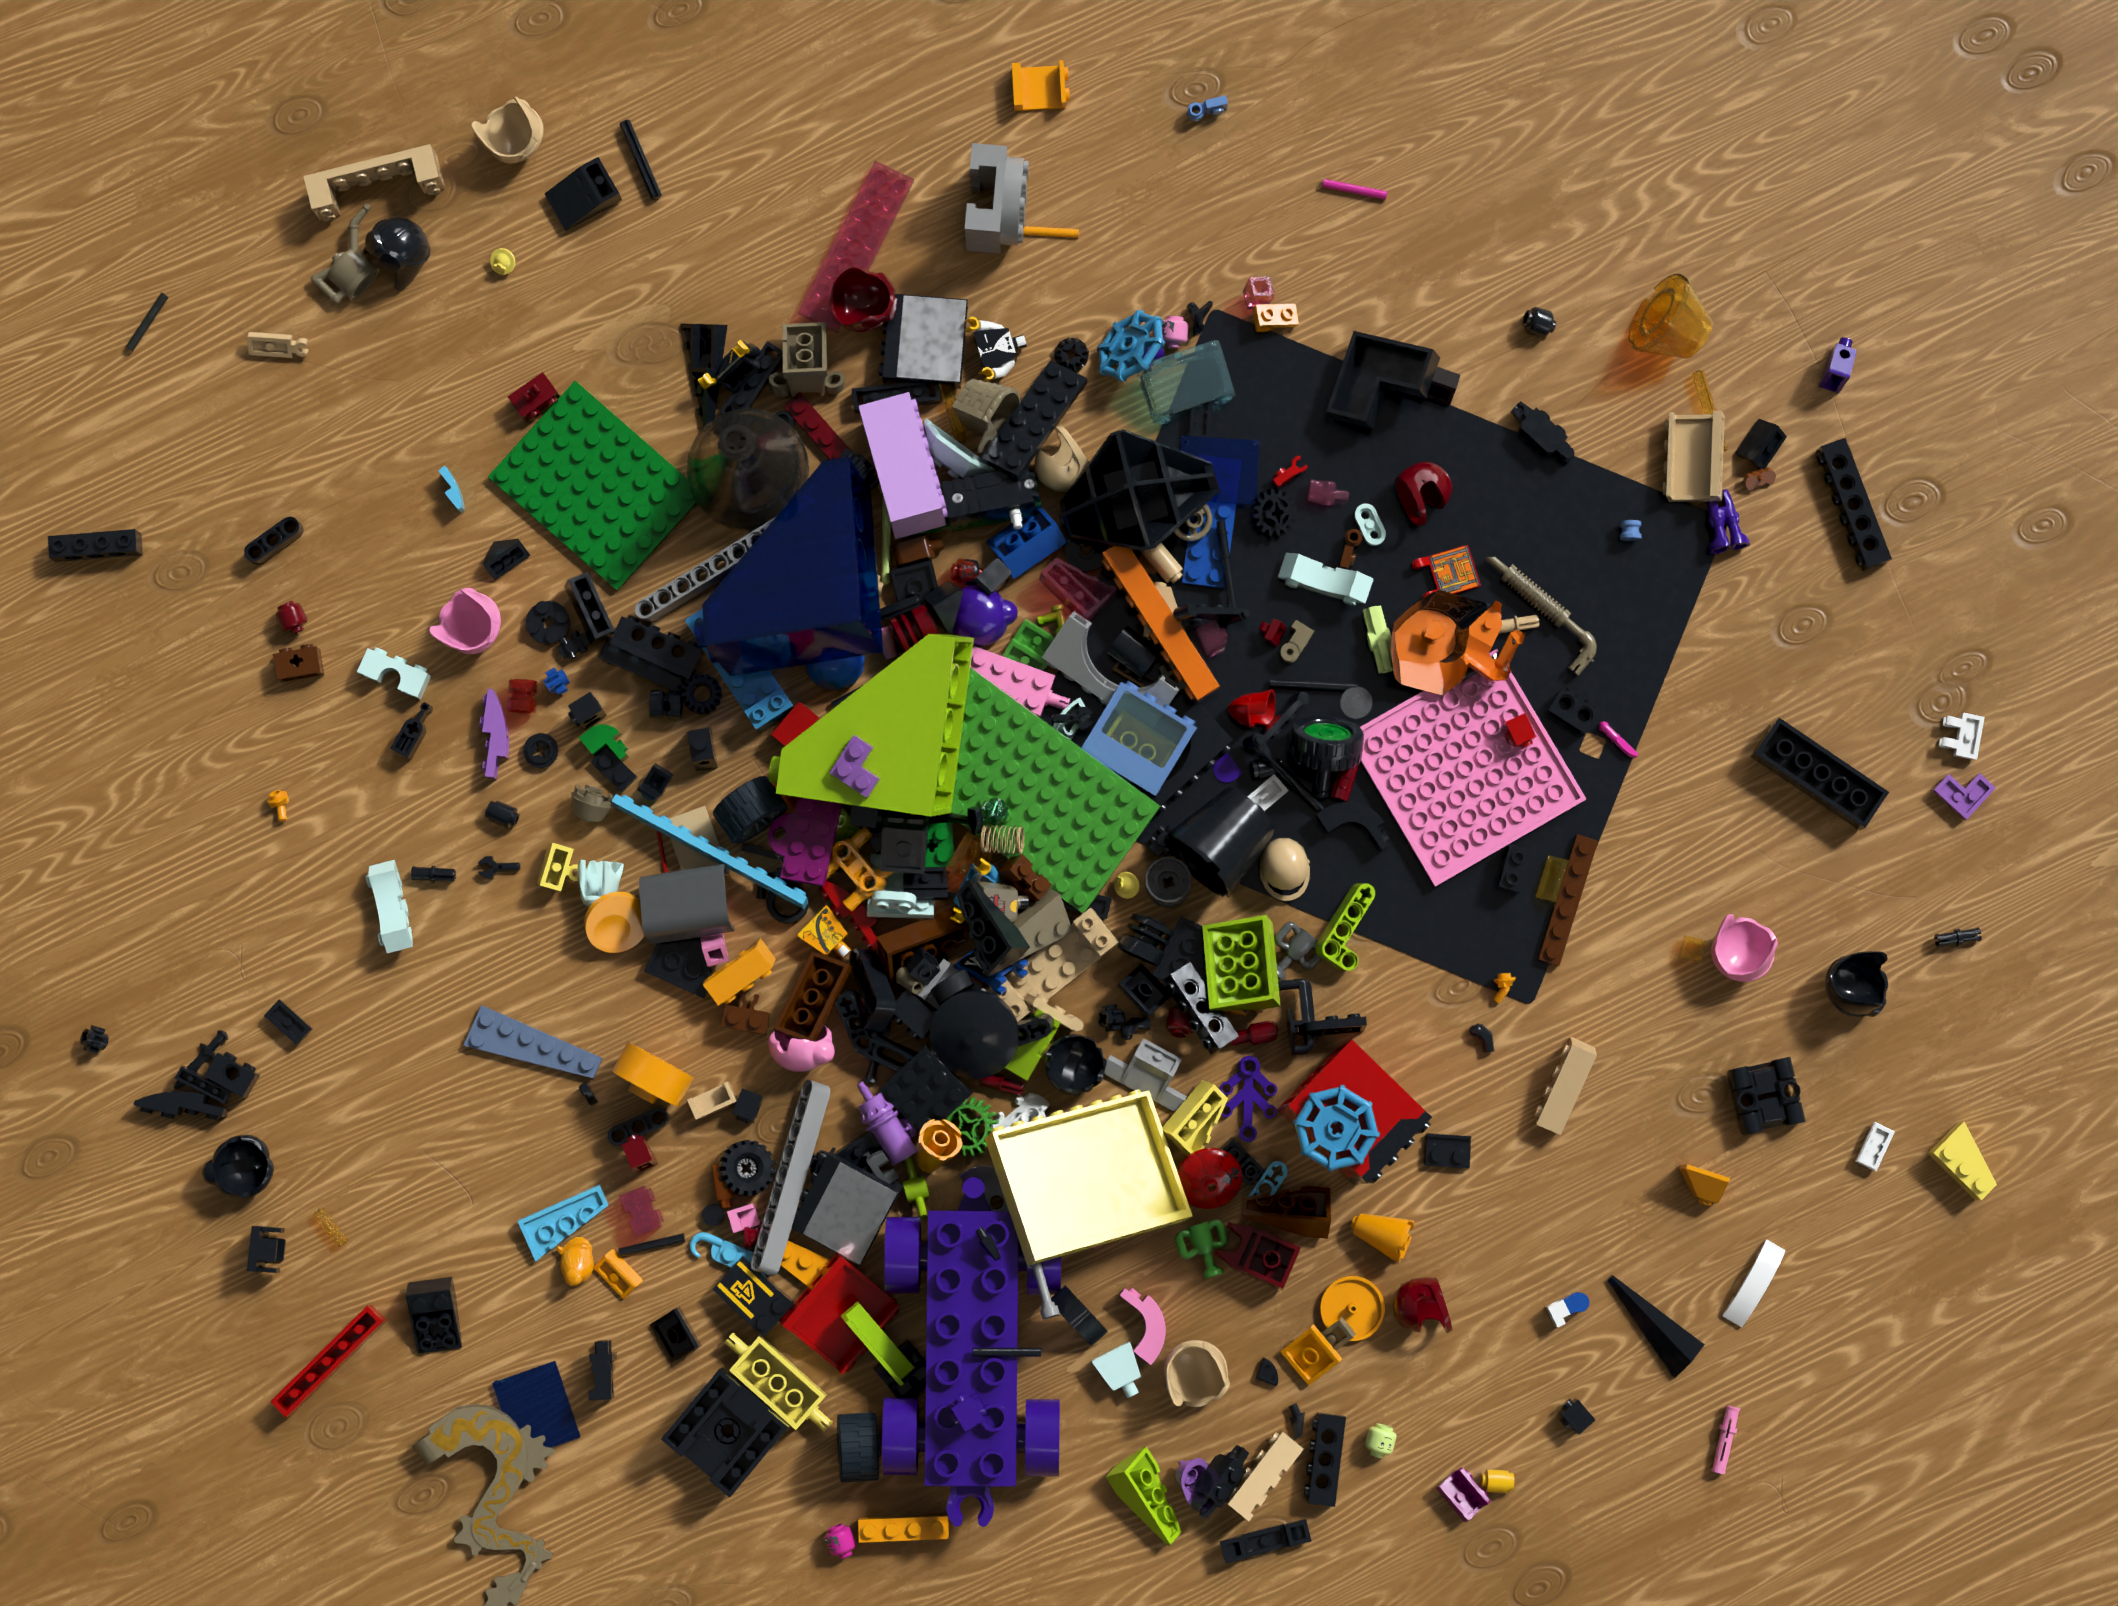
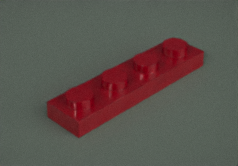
[784,393,855,472]

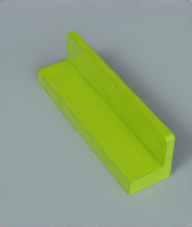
[841,1301,914,1386]

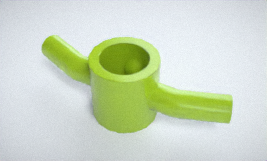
[903,1156,930,1221]

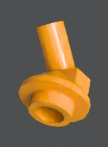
[267,790,289,822]
[1493,973,1516,1003]

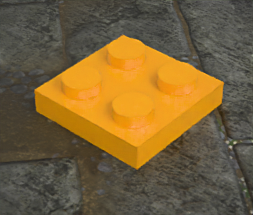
[1280,1324,1342,1386]

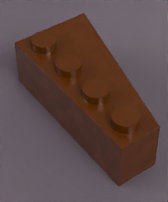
[877,908,969,984]

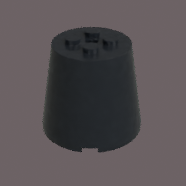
[1164,787,1275,898]

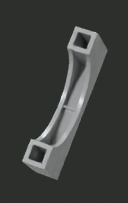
[1042,611,1182,729]

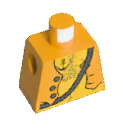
[797,905,851,959]

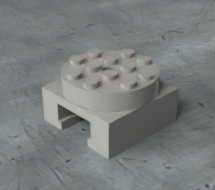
[965,143,1029,254]

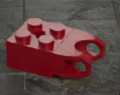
[1214,1222,1301,1291]

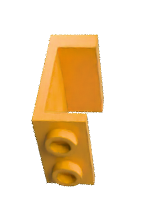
[1012,60,1070,111]

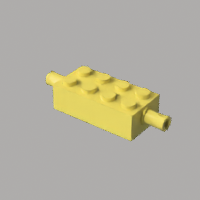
[724,1332,833,1433]

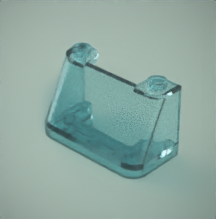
[1137,340,1235,425]

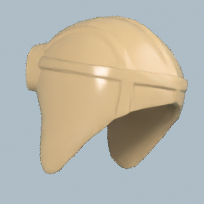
[471,97,544,164]
[1164,1340,1230,1407]

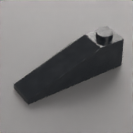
[956,879,1030,977]

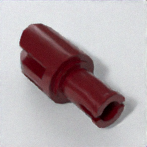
[1230,1021,1278,1046]

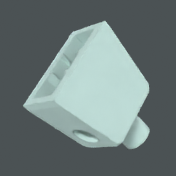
[1092,1341,1141,1398]

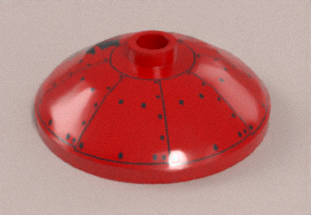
[1177,1148,1243,1209]

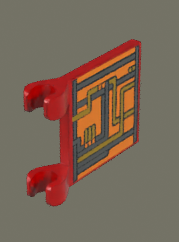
[1412,545,1481,598]

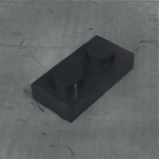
[591,746,638,793]
[264,999,313,1045]

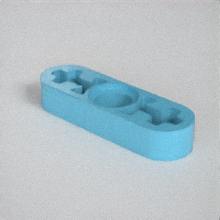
[1249,1161,1288,1196]

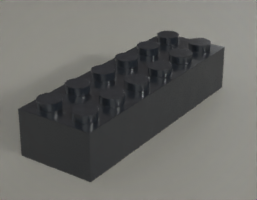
[1750,718,1889,831]

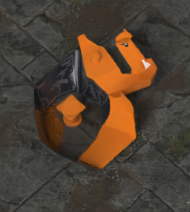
[1391,590,1525,695]

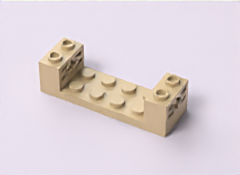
[303,144,445,221]
[987,908,1119,1022]

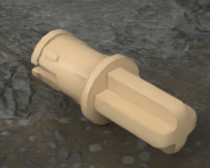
[1498,615,1539,634]

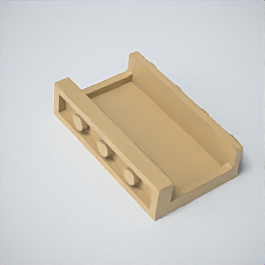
[1663,411,1725,502]

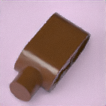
[890,535,945,568]

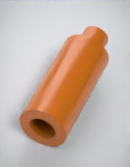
[712,1164,733,1208]

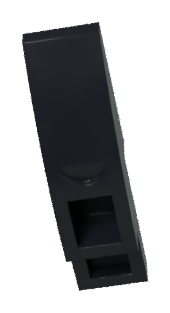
[134,1091,229,1120]

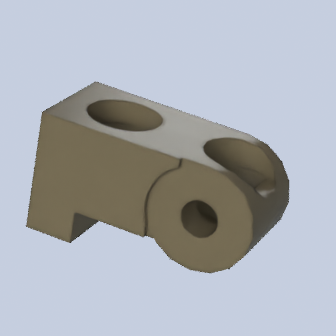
[1280,620,1314,663]

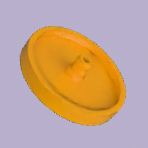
[584,892,644,953]
[1320,1276,1385,1341]

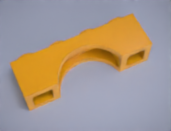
[858,1514,949,1543]

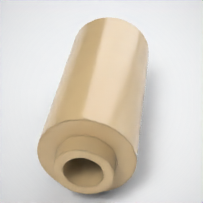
[1140,543,1183,584]

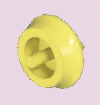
[490,248,515,275]
[1114,872,1140,899]

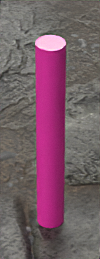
[1322,179,1387,200]

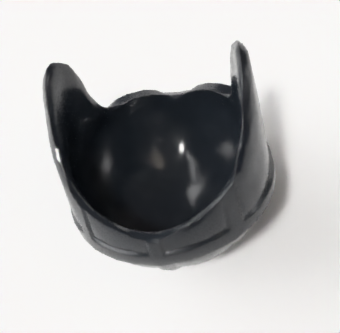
[362,217,431,291]
[1825,951,1888,1017]

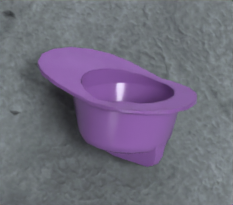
[1175,1458,1208,1506]

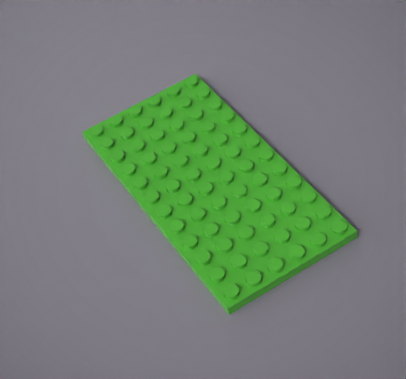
[951,667,1161,913]

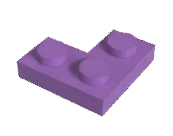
[830,735,880,798]
[1932,773,1996,820]

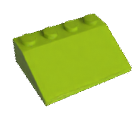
[1202,915,1280,1010]

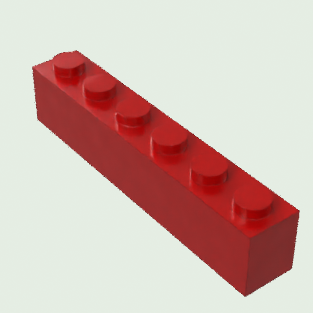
[270,1305,387,1417]

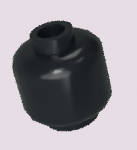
[1522,307,1556,338]

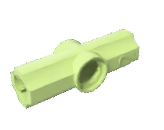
[1362,605,1393,674]

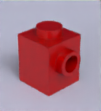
[1503,713,1537,749]

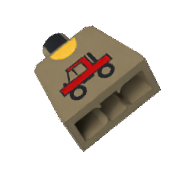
[977,882,1029,922]

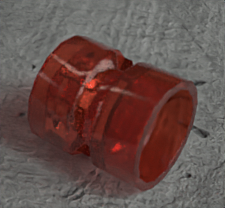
[507,679,537,713]

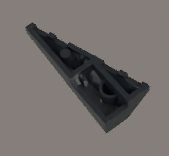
[680,323,728,434]
[1607,1275,1705,1378]

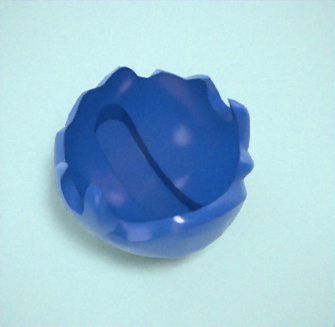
[804,630,865,691]

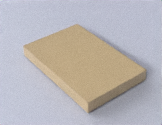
[670,806,720,870]

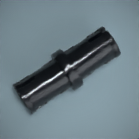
[1934,927,1982,948]

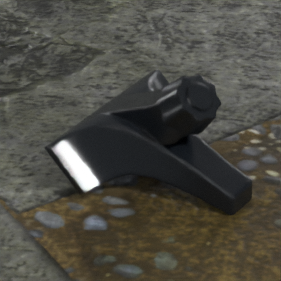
[1187,301,1213,336]

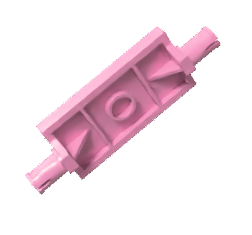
[970,646,1071,717]

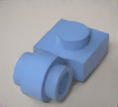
[1187,95,1228,122]

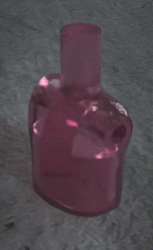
[1307,479,1349,506]

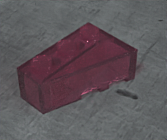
[1039,558,1118,621]

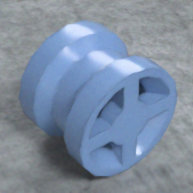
[1619,520,1642,541]

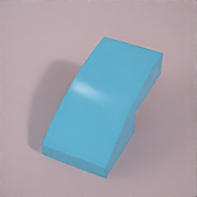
[438,466,465,513]

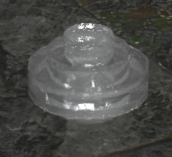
[1340,687,1372,719]

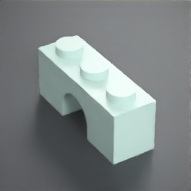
[357,647,431,700]

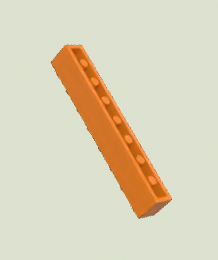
[1101,546,1220,703]

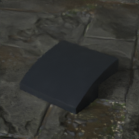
[873,1339,926,1398]

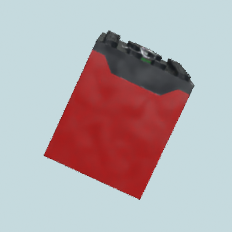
[1277,1040,1432,1184]

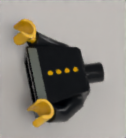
[698,340,761,393]

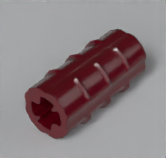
[1329,764,1359,802]

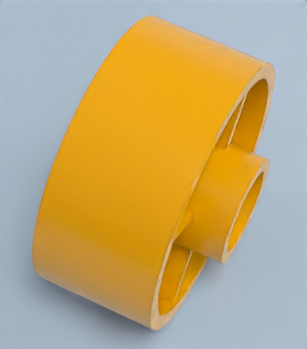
[612,1042,694,1107]

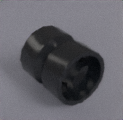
[649,690,683,719]

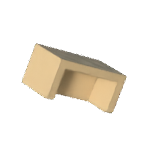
[687,1081,737,1120]

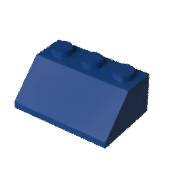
[986,506,1067,579]

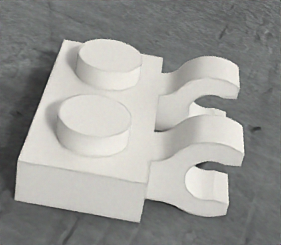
[1938,713,1985,760]

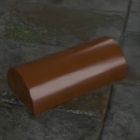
[773,951,852,1042]

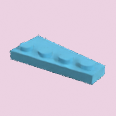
[517,1184,609,1262]

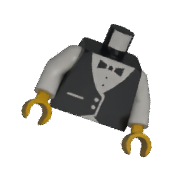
[964,317,1027,382]

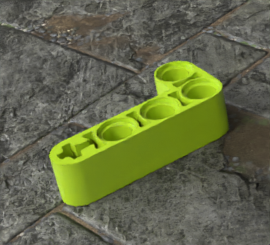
[1315,883,1375,971]

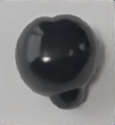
[202,1134,274,1198]

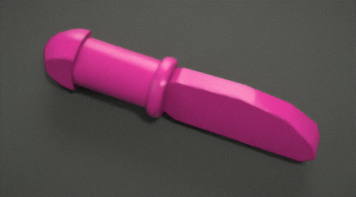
[1599,722,1638,758]

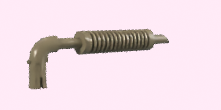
[1484,557,1597,676]

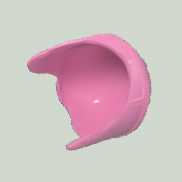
[429,588,501,654]
[1711,914,1778,982]

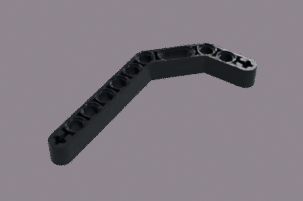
[836,989,1055,1072]

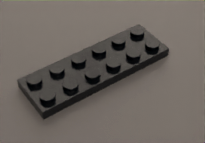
[981,360,1087,480]

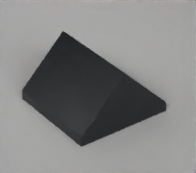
[922,581,964,633]
[1117,963,1172,1019]
[649,1307,702,1363]

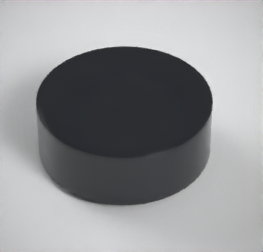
[702,1204,725,1226]

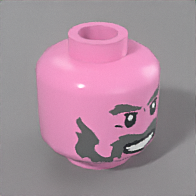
[1162,316,1188,349]

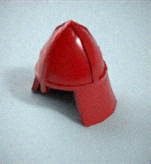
[1227,689,1275,728]

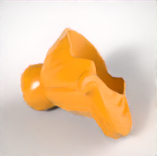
[557,1237,594,1286]

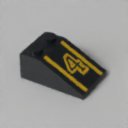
[712,1255,794,1337]

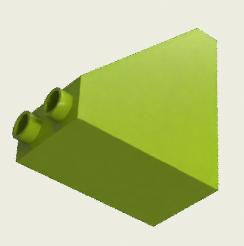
[769,634,974,817]

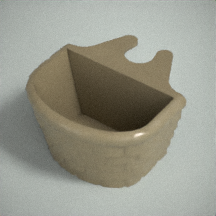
[952,379,1020,453]

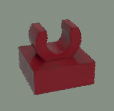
[1259,619,1286,647]

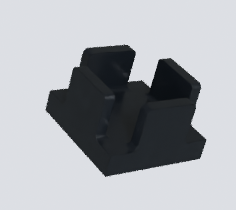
[247,1226,286,1273]

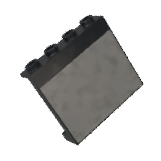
[879,294,968,389]
[792,1147,903,1266]

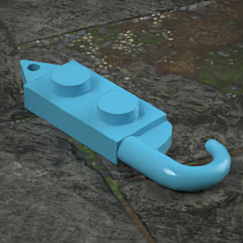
[689,1232,765,1275]

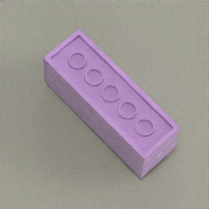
[859,392,948,539]

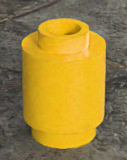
[1480,1469,1514,1493]

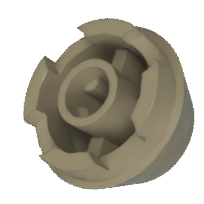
[571,785,614,823]

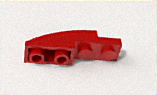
[818,881,878,951]

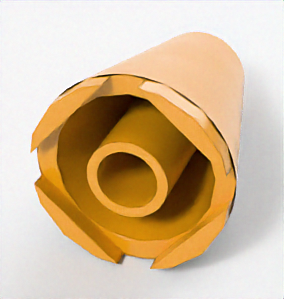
[917,1119,962,1173]
[1351,1213,1415,1263]

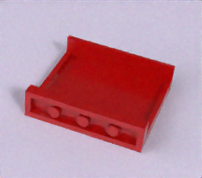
[779,1252,900,1375]

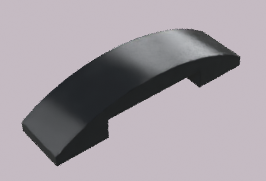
[1220,1519,1311,1564]

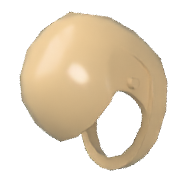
[1034,425,1089,492]
[1259,838,1310,901]

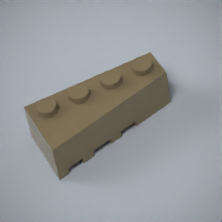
[1012,889,1073,960]

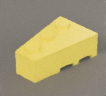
[1162,1080,1228,1156]
[1928,1121,1997,1200]

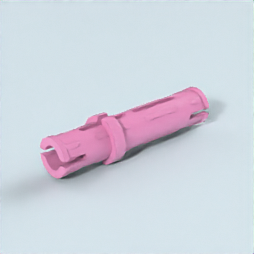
[1711,1405,1740,1474]

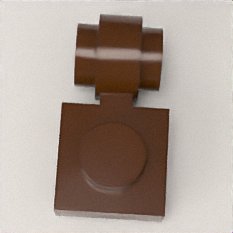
[1339,529,1362,570]

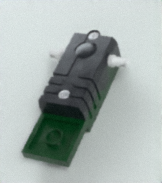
[908,467,1042,537]

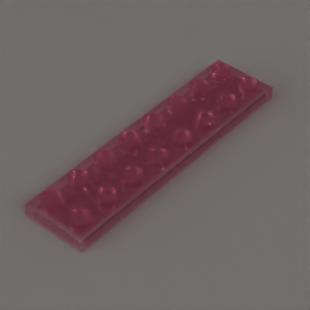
[798,161,914,333]

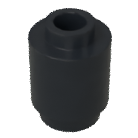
[485,801,520,829]

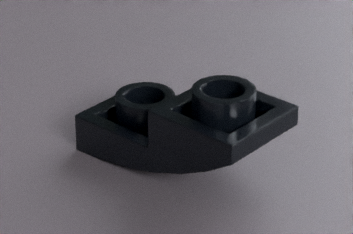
[1220,1137,1265,1186]

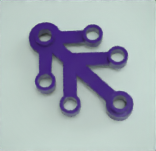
[1220,1056,1277,1142]

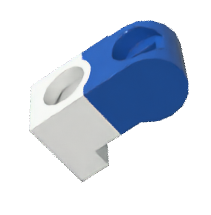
[1545,1292,1589,1327]

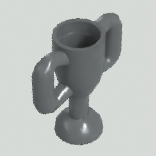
[1274,922,1322,981]

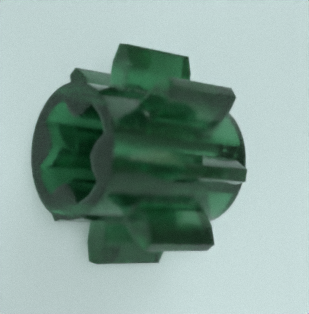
[981,798,1009,825]

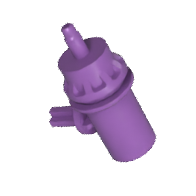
[857,1082,917,1166]

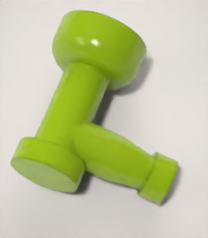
[1037,604,1066,635]

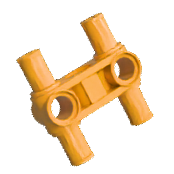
[826,827,894,911]

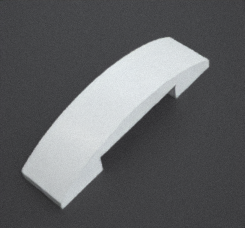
[1722,1239,1785,1327]

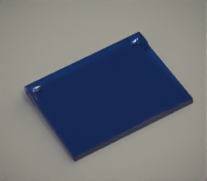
[1180,436,1260,505]
[492,1360,581,1448]

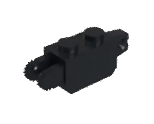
[1511,401,1575,463]
[1191,1445,1249,1519]

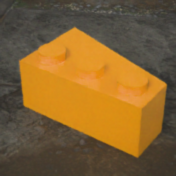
[703,938,776,1006]

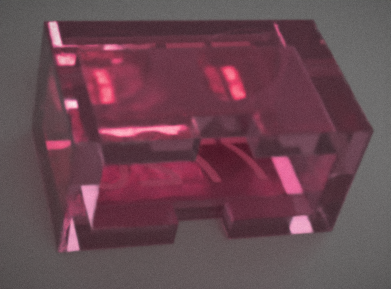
[619,1186,664,1237]

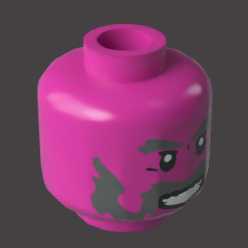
[824,1523,857,1559]

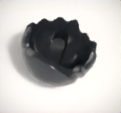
[1045,1034,1107,1095]

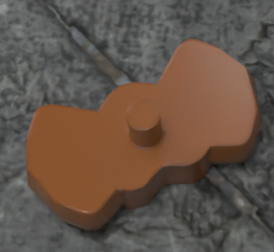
[1743,467,1776,491]

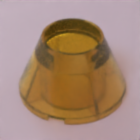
[1628,273,1713,359]

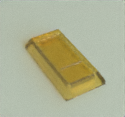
[1536,855,1569,902]

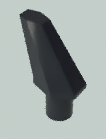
[975,1227,1001,1261]
[1288,1403,1305,1440]

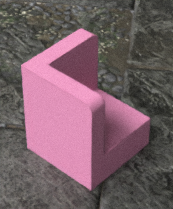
[727,1203,760,1233]

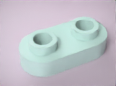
[1354,504,1386,546]
[871,891,916,912]

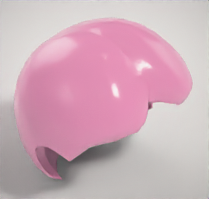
[768,1025,835,1072]

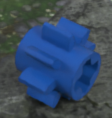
[543,668,570,695]

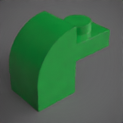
[579,724,629,762]

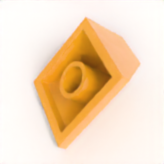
[1679,1164,1730,1206]

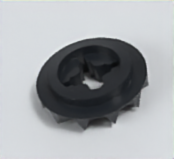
[1054,337,1089,372]
[523,733,559,769]

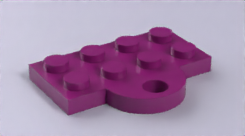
[768,797,843,887]

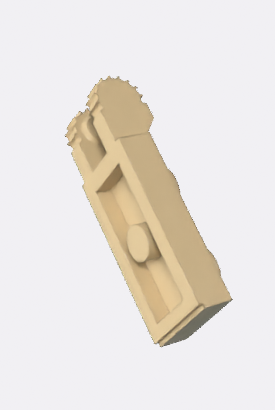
[1025,994,1084,1032]

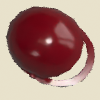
[1395,461,1453,526]
[1393,1277,1452,1333]

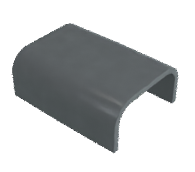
[639,864,735,944]

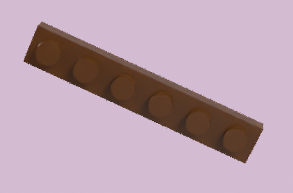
[1538,834,1598,967]

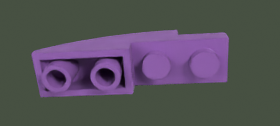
[479,689,509,780]

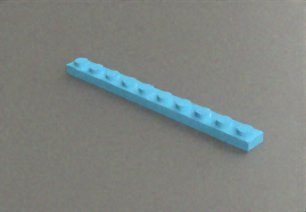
[611,794,808,909]

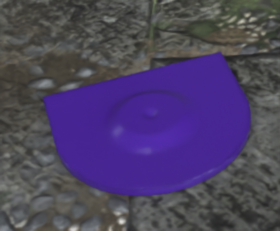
[1214,753,1243,783]

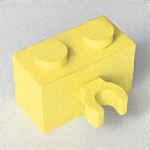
[537,842,578,891]

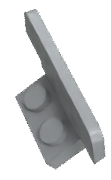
[1104,1038,1187,1111]

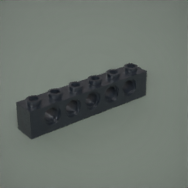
[1816,438,1892,571]

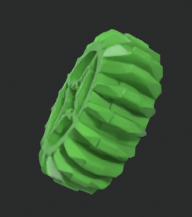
[947,1097,999,1157]

